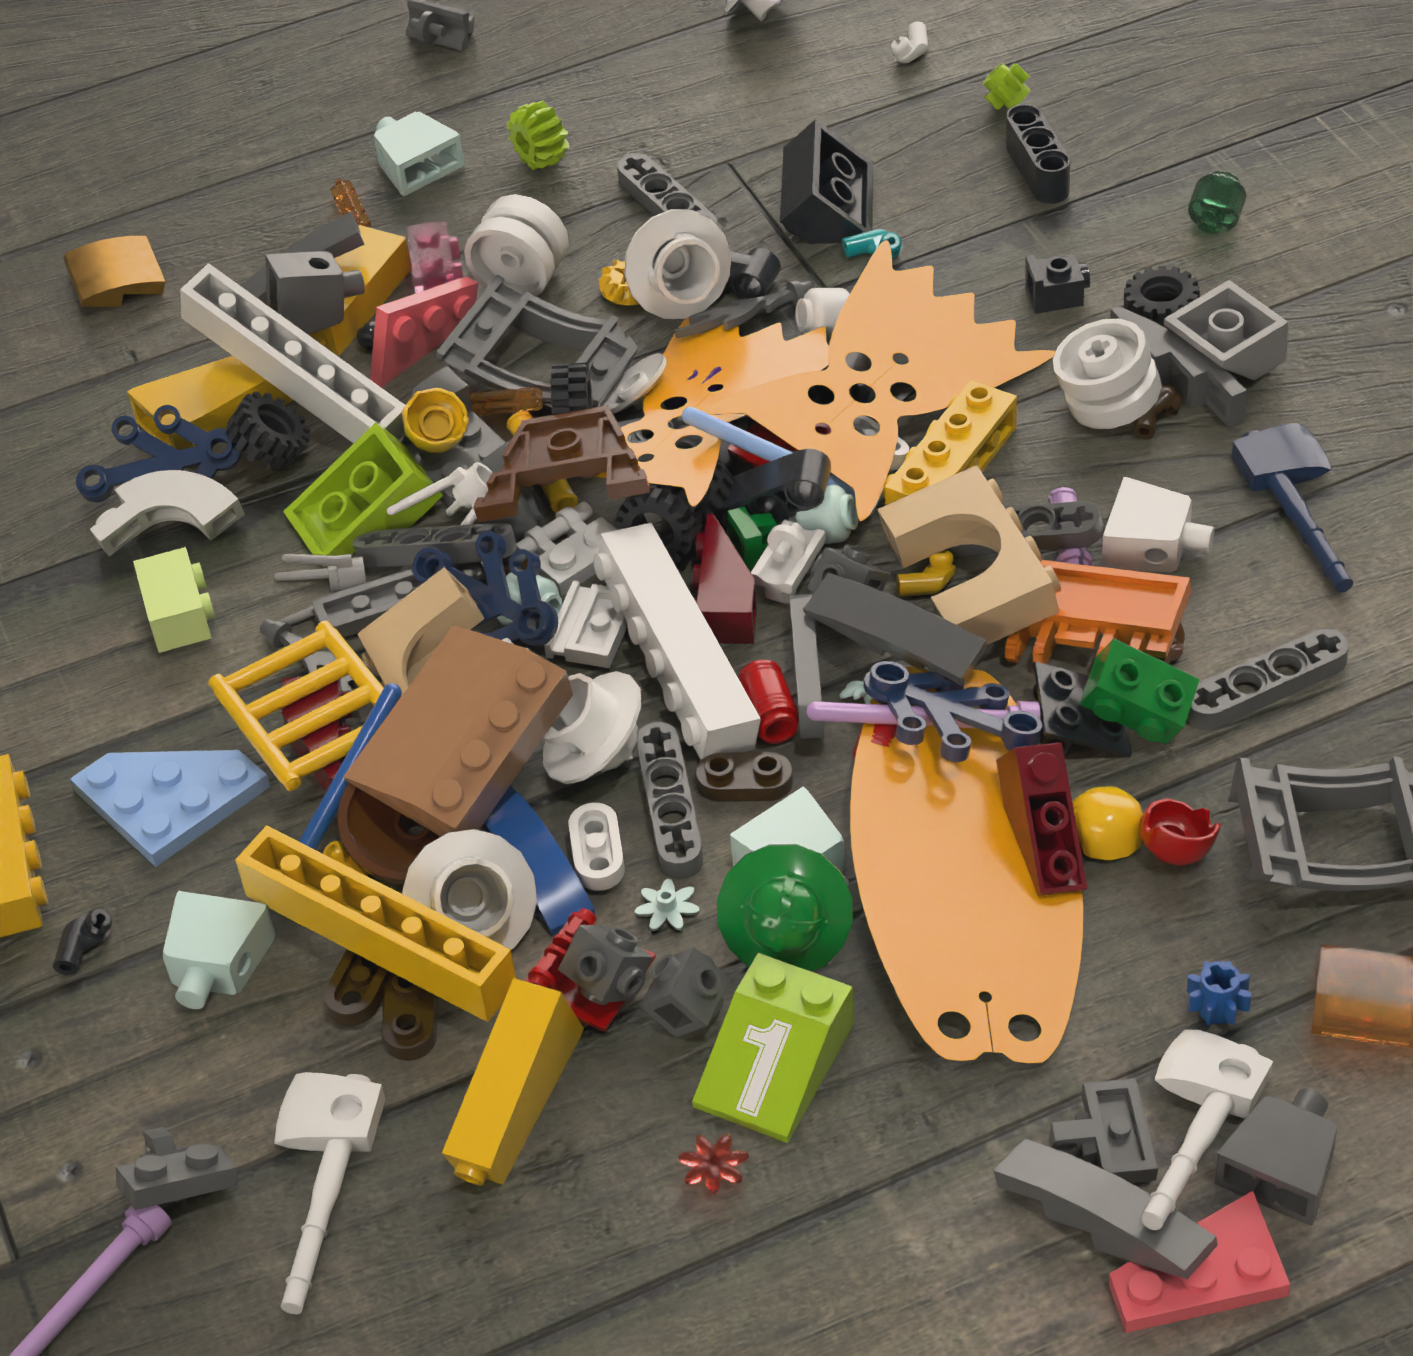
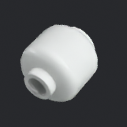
[795,288,850,342]

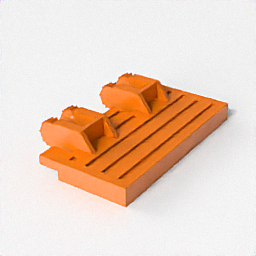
[1005,560,1192,664]

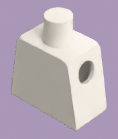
[1102,477,1214,573]

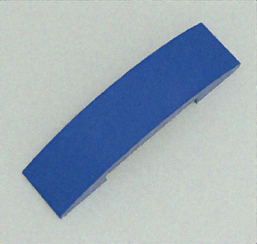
[483,786,595,936]

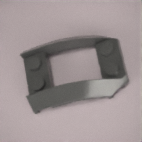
[435,275,638,408]
[1228,756,1413,891]

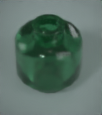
[1188,171,1247,234]

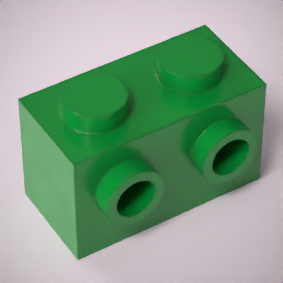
[1079,638,1200,745]

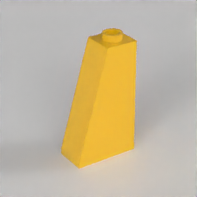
[309,225,412,357]
[127,356,293,450]
[442,978,584,1186]

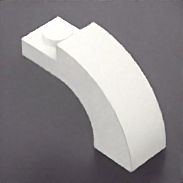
[90,470,245,557]

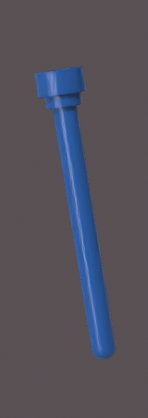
[299,683,402,850]

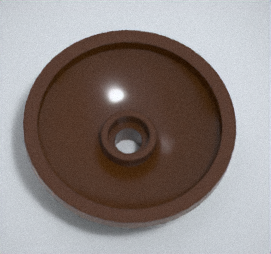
[337,783,485,884]

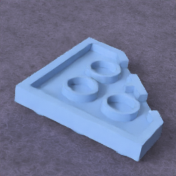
[70,750,271,867]

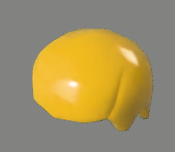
[402,388,469,453]
[1072,786,1143,860]

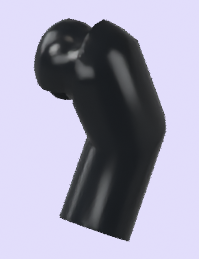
[53,908,112,975]

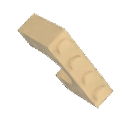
[878,465,1061,645]
[358,567,485,698]

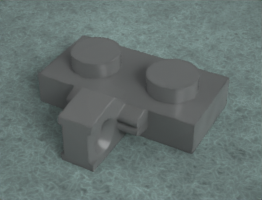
[1049,1078,1158,1183]
[116,1127,238,1210]

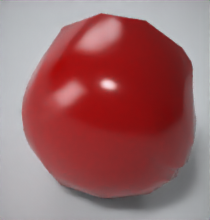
[1139,798,1221,866]

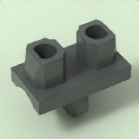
[406,0,474,51]

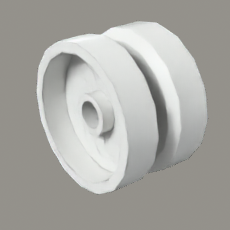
[464,194,569,296]
[1053,319,1162,429]

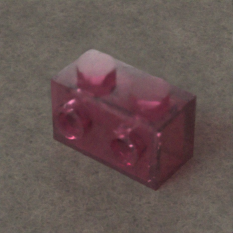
[406,221,463,293]

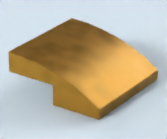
[64,236,165,307]

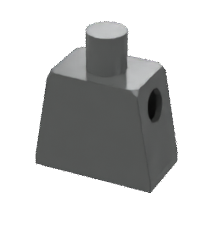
[265,251,365,335]
[1215,1089,1338,1226]

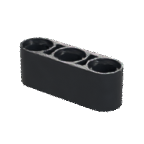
[1006,104,1070,204]
[714,448,831,534]

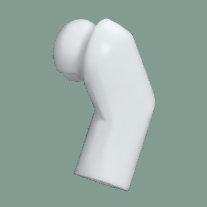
[891,22,929,64]

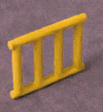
[208,621,383,791]

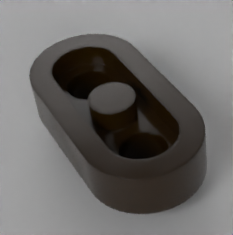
[696,752,793,802]
[324,949,392,1026]
[382,973,438,1061]

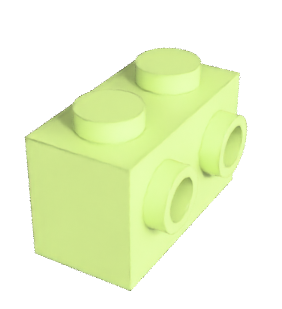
[133,547,215,653]

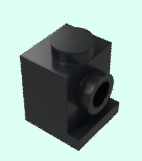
[1025,254,1090,314]

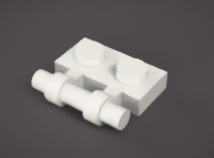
[516,501,617,596]

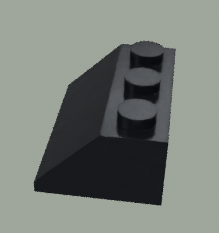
[780,119,873,244]

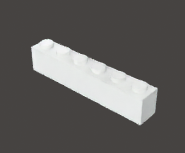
[180,263,406,443]
[593,523,761,760]

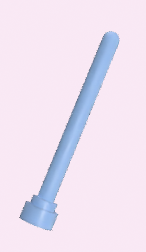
[682,407,884,517]

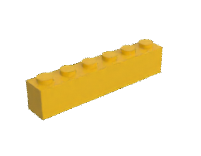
[235,825,516,1022]

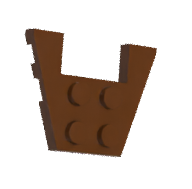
[473,405,650,522]

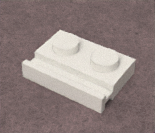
[544,581,628,668]

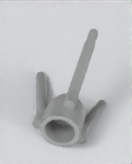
[274,554,366,625]

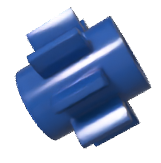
[1187,961,1252,1025]

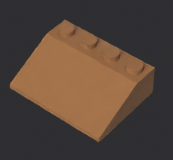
[344,624,573,836]

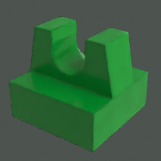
[727,507,777,571]

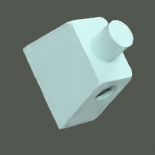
[373,112,465,196]
[730,787,849,886]
[163,891,276,1009]

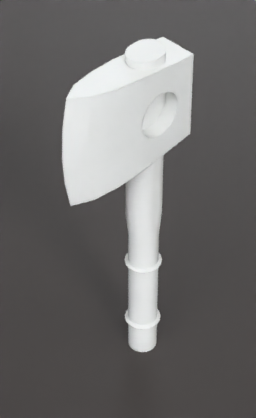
[1141,1030,1273,1230]
[274,1072,386,1314]

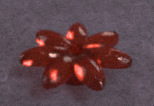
[679,1134,749,1194]

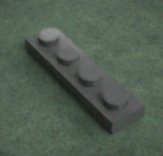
[311,562,488,637]

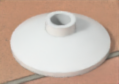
[599,353,667,414]

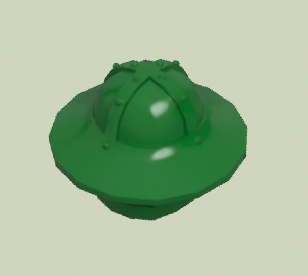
[717,844,853,972]

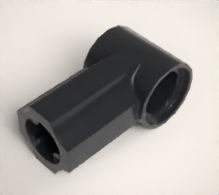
[725,248,781,299]

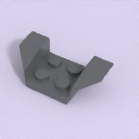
[403,366,511,506]

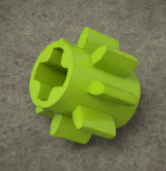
[982,62,1031,110]

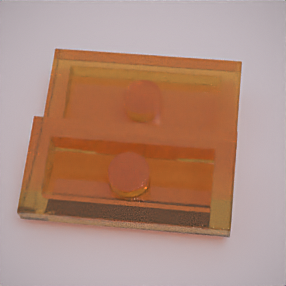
[1311,944,1413,1048]

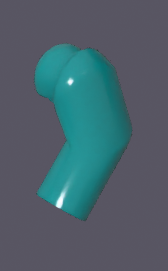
[842,229,903,259]

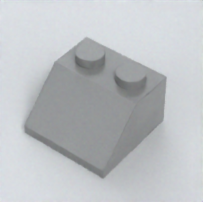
[1164,280,1288,380]

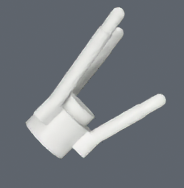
[387,462,492,525]

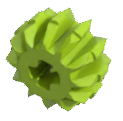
[506,100,569,170]

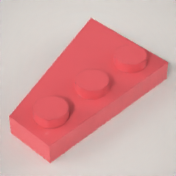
[370,276,478,388]
[1109,1191,1290,1333]

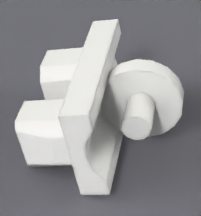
[751,520,826,604]

